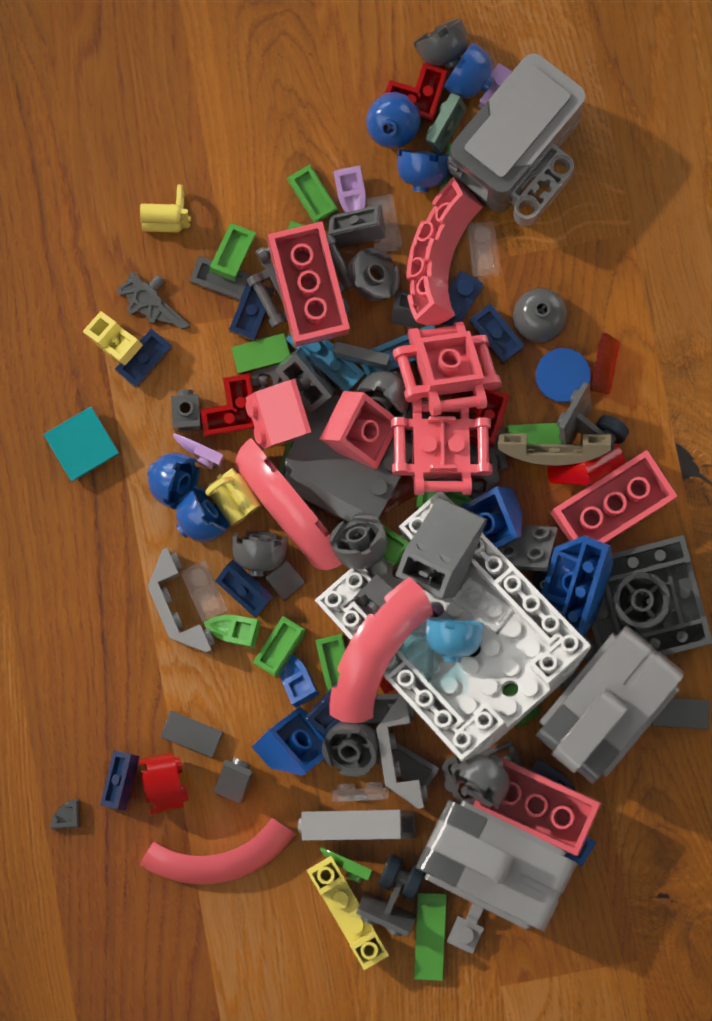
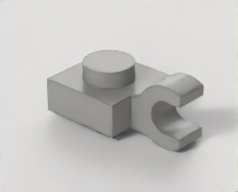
[446,903,484,954]

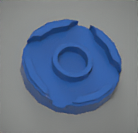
[536,348,590,403]

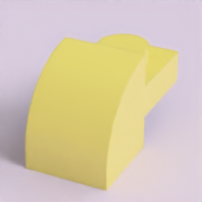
[83,311,143,366]

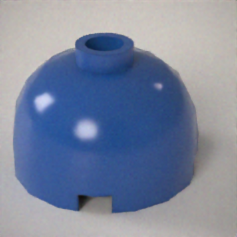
[444,42,494,98]
[366,92,421,149]
[397,149,450,193]
[147,452,200,509]
[176,486,229,543]

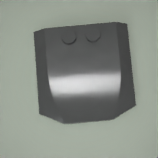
[285,395,412,524]
[592,535,712,656]

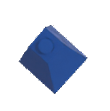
[460,486,523,549]
[252,706,326,776]

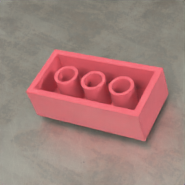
[267,222,350,348]
[551,450,678,544]
[473,755,602,856]

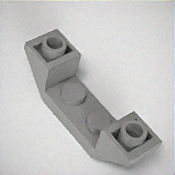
[147,548,215,654]
[376,696,428,809]

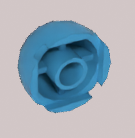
[426,618,483,662]

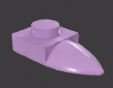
[333,165,366,212]
[173,433,225,470]

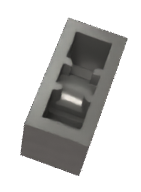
[275,347,336,413]

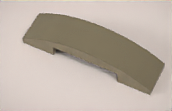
[498,434,611,465]

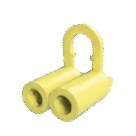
[140,184,191,232]
[205,468,262,527]

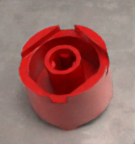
[138,752,189,815]

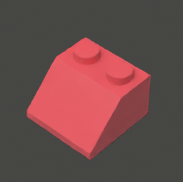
[246,379,311,450]
[319,391,395,469]

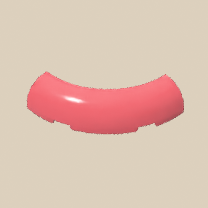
[406,177,483,326]
[236,438,342,570]
[330,577,433,723]
[140,818,296,884]

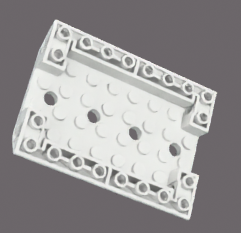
[315,492,591,762]

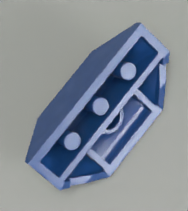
[541,535,613,638]

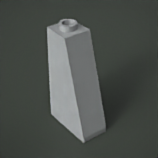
[298,810,416,840]

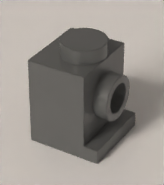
[171,389,202,432]
[357,574,393,614]

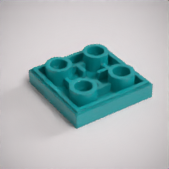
[43,407,120,483]

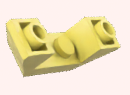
[307,856,389,970]

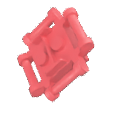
[392,322,502,416]
[391,399,493,495]

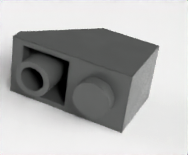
[214,757,254,804]

